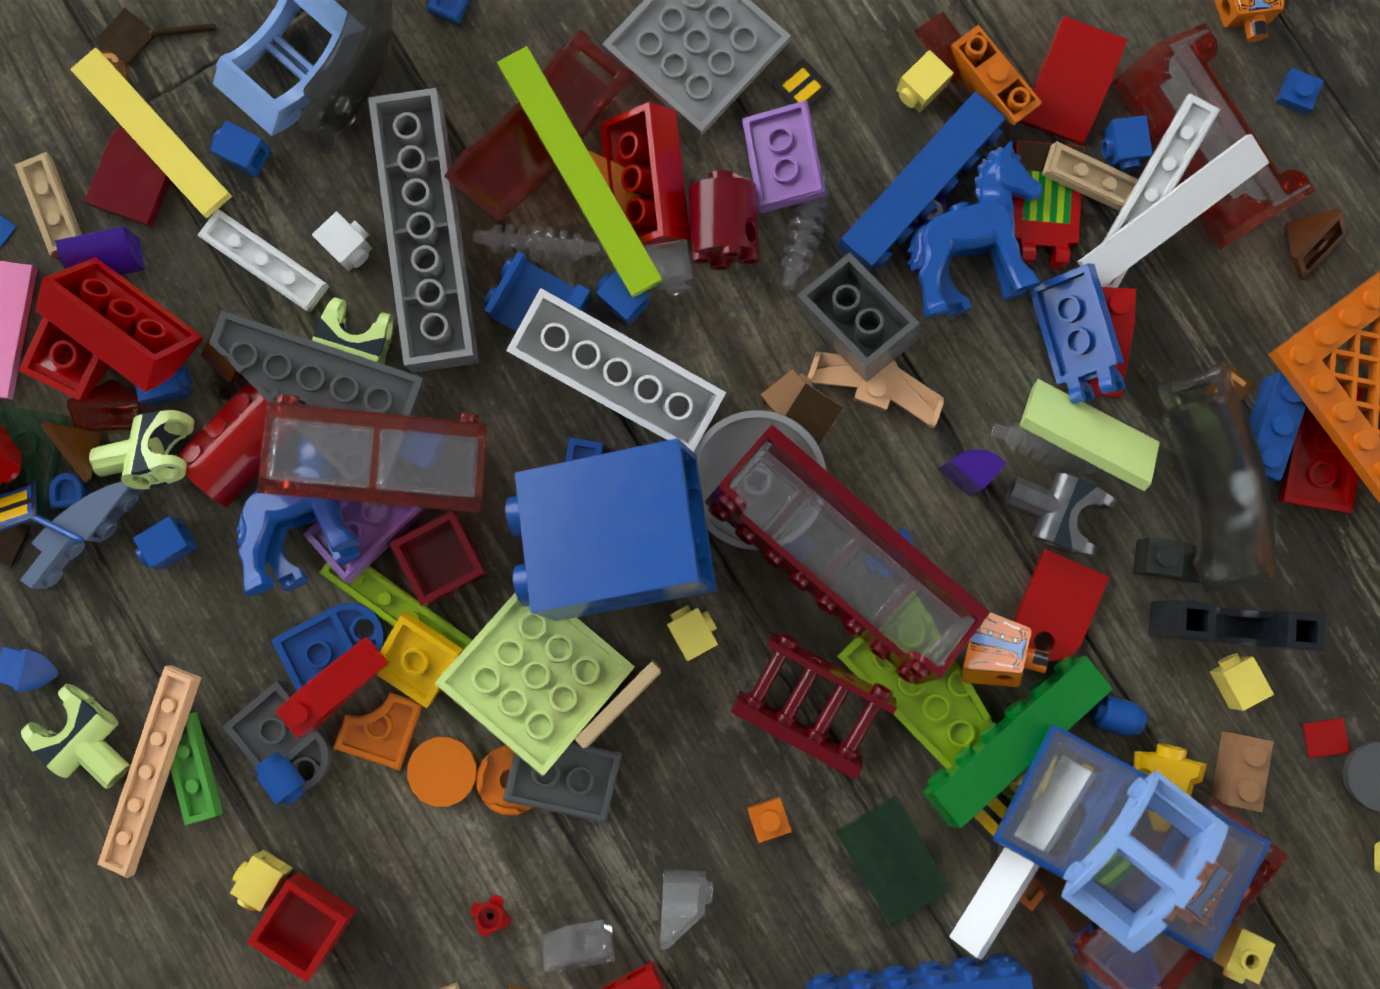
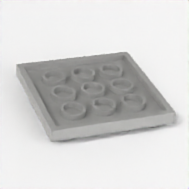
[602,0,791,136]

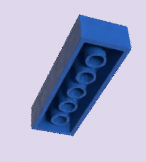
[805,953,1033,989]

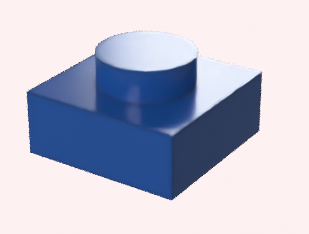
[1275,68,1324,115]

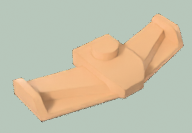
[807,352,944,429]

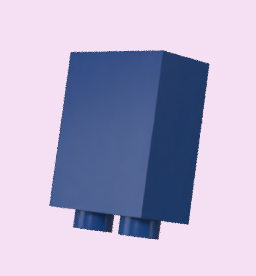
[505,438,717,621]

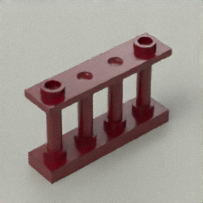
[730,631,897,780]

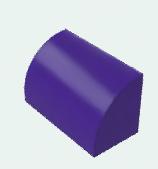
[55,226,145,275]
[938,449,1007,496]

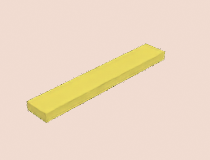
[70,47,232,218]

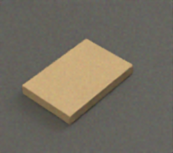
[574,660,661,749]

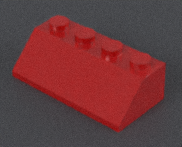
[600,102,690,252]
[35,257,203,392]

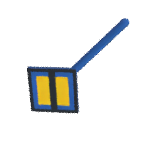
[0,481,84,543]

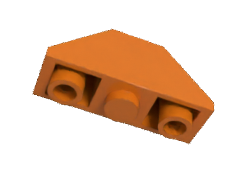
[951,25,1042,125]

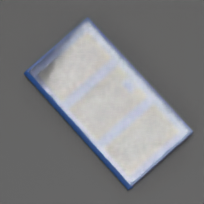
[993,724,1271,959]

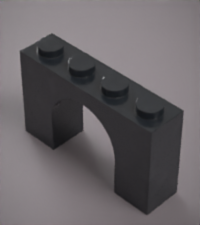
[1149,600,1326,651]

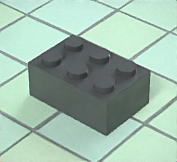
[797,252,920,382]

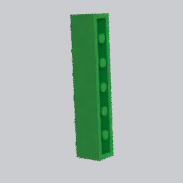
[922,656,1113,828]

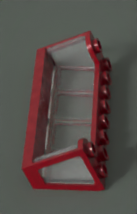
[705,424,990,685]

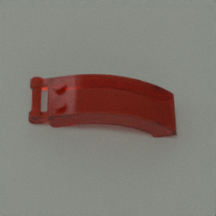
[444,30,634,221]

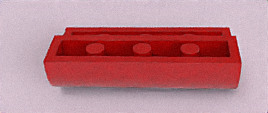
[176,382,299,508]

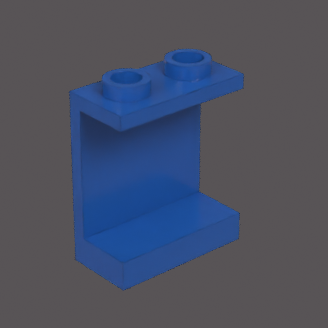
[484,251,592,332]

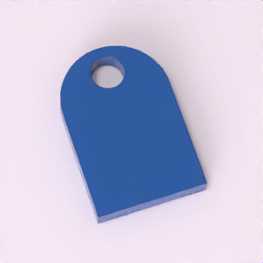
[271,603,386,691]

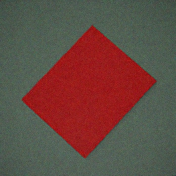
[1303,718,1350,758]

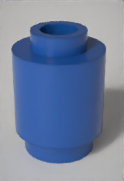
[1090,695,1147,737]
[254,752,307,807]

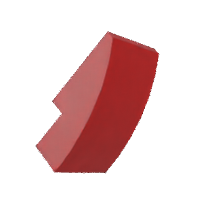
[1020,16,1128,145]
[18,317,110,401]

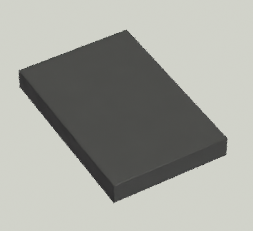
[503,742,622,823]

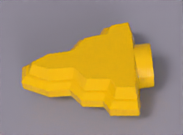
[1133,743,1207,832]

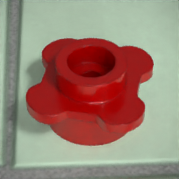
[470,895,511,937]

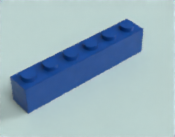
[838,91,1006,272]

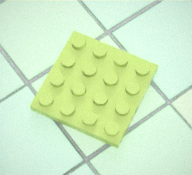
[435,593,635,777]

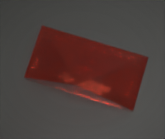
[915,12,962,84]
[66,379,142,431]

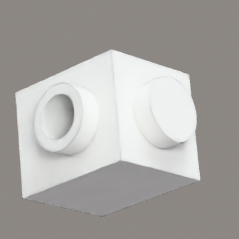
[312,211,372,272]

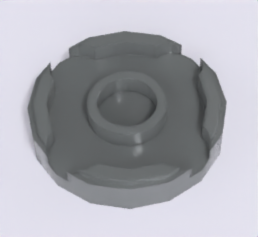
[1342,741,1380,812]

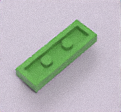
[171,712,223,825]

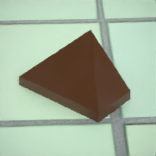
[1285,209,1348,281]
[40,422,102,484]

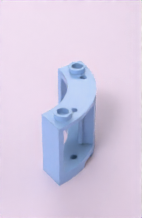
[213,0,367,136]
[1062,770,1229,953]

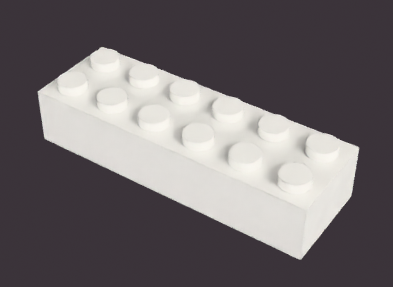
[506,288,726,452]

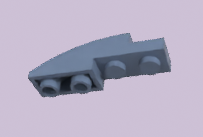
[20,481,142,589]

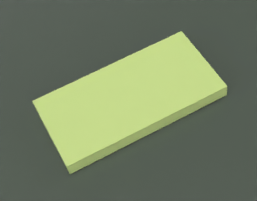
[1020,379,1160,491]

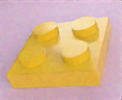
[377,611,464,708]

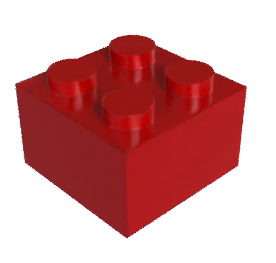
[246,872,357,982]

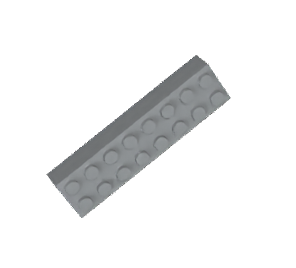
[368,88,479,373]

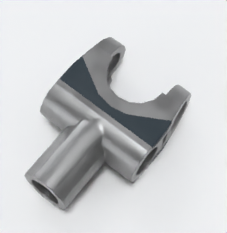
[1004,473,1116,557]

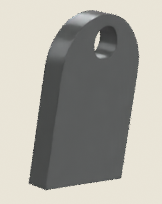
[222,680,332,791]

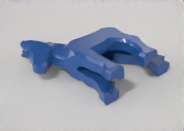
[907,141,1042,318]
[236,435,361,596]

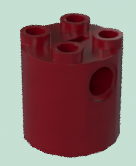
[689,170,759,270]

